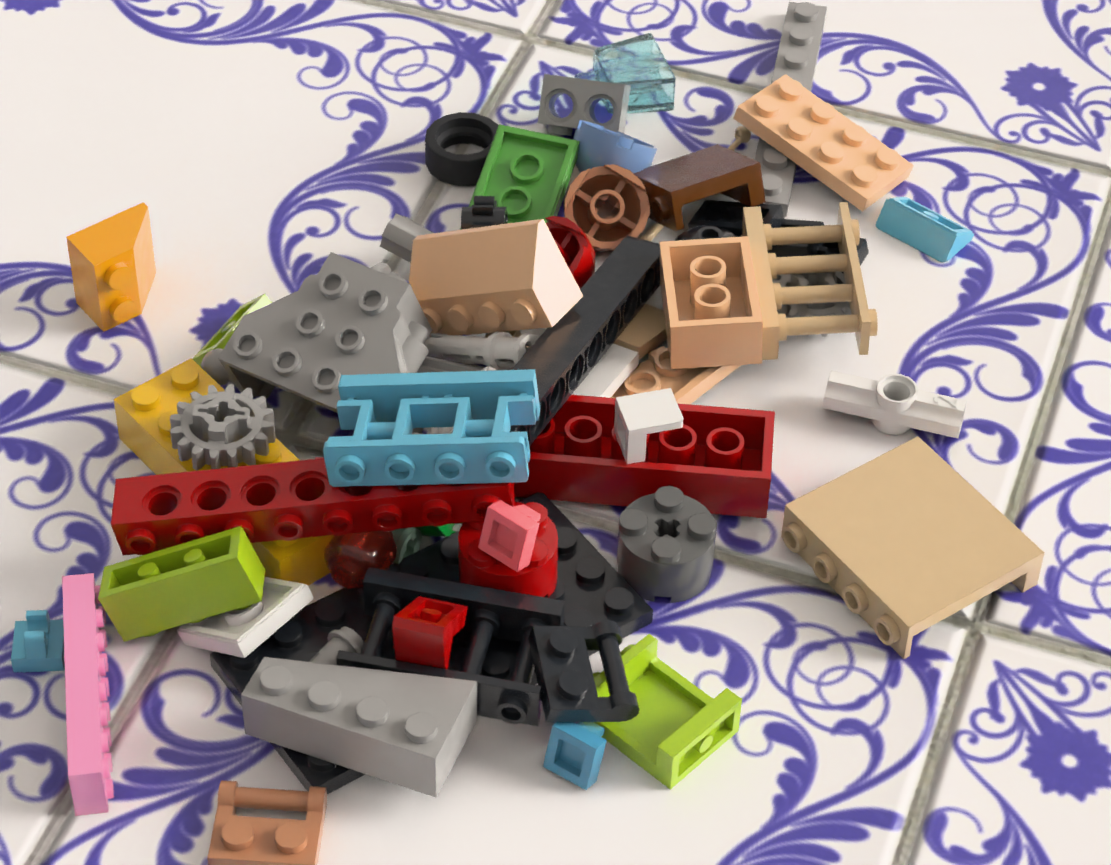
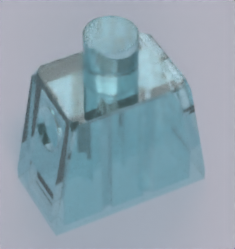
[575,33,676,114]

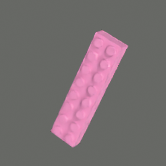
[62,573,114,816]

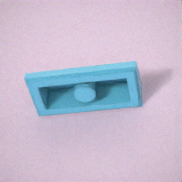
[876,197,974,262]

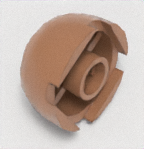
[564,164,650,252]

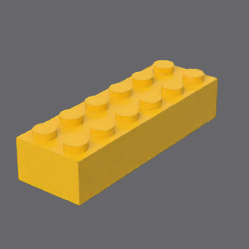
[114,358,361,586]

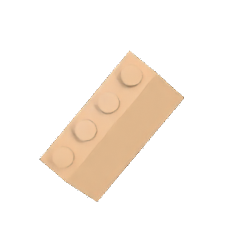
[409,219,583,337]

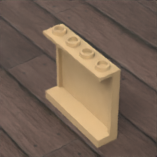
[781,436,1045,659]

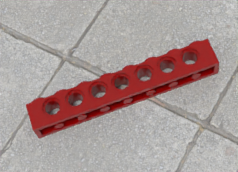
[111,458,515,556]

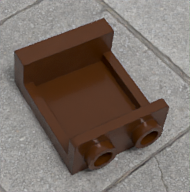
[634,144,766,232]

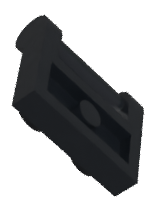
[528,620,640,722]

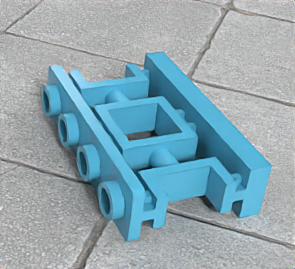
[323,369,540,487]

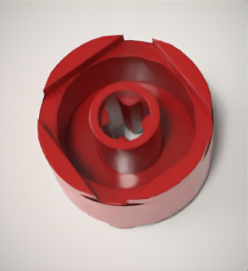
[458,502,558,598]

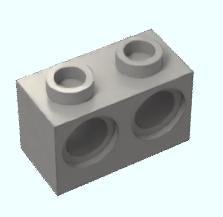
[537,74,631,136]

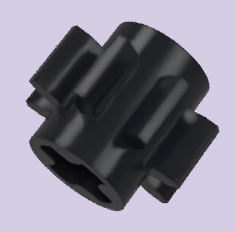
[461,196,508,230]

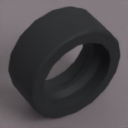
[425,112,499,186]

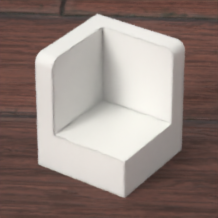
[614,388,683,464]

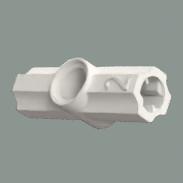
[822,370,967,438]

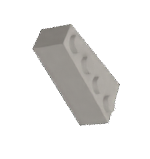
[241,657,477,798]

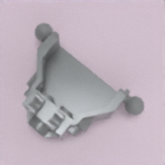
[201,252,432,434]

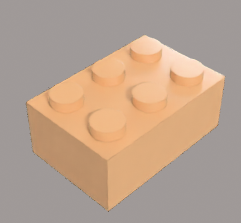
[659,236,763,369]

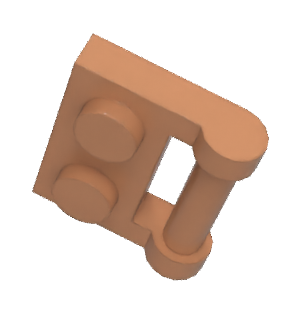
[207,780,327,865]

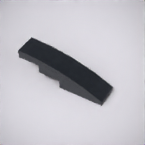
[688,200,869,273]

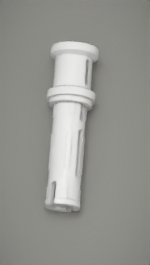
[424,332,539,370]

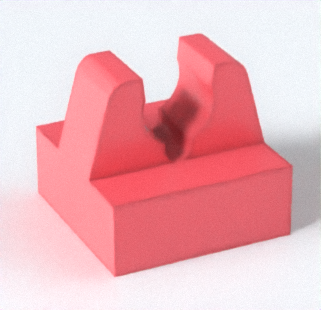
[478,500,541,572]

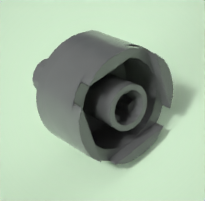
[617,486,717,603]

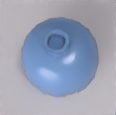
[573,120,657,174]

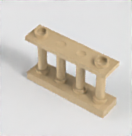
[742,202,878,360]

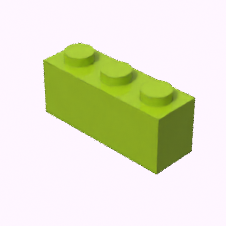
[98,526,265,642]

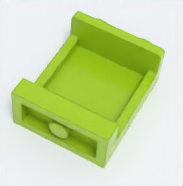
[593,634,742,790]

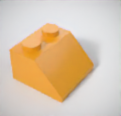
[66,202,156,332]

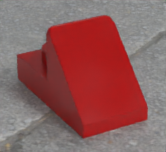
[392,596,468,669]

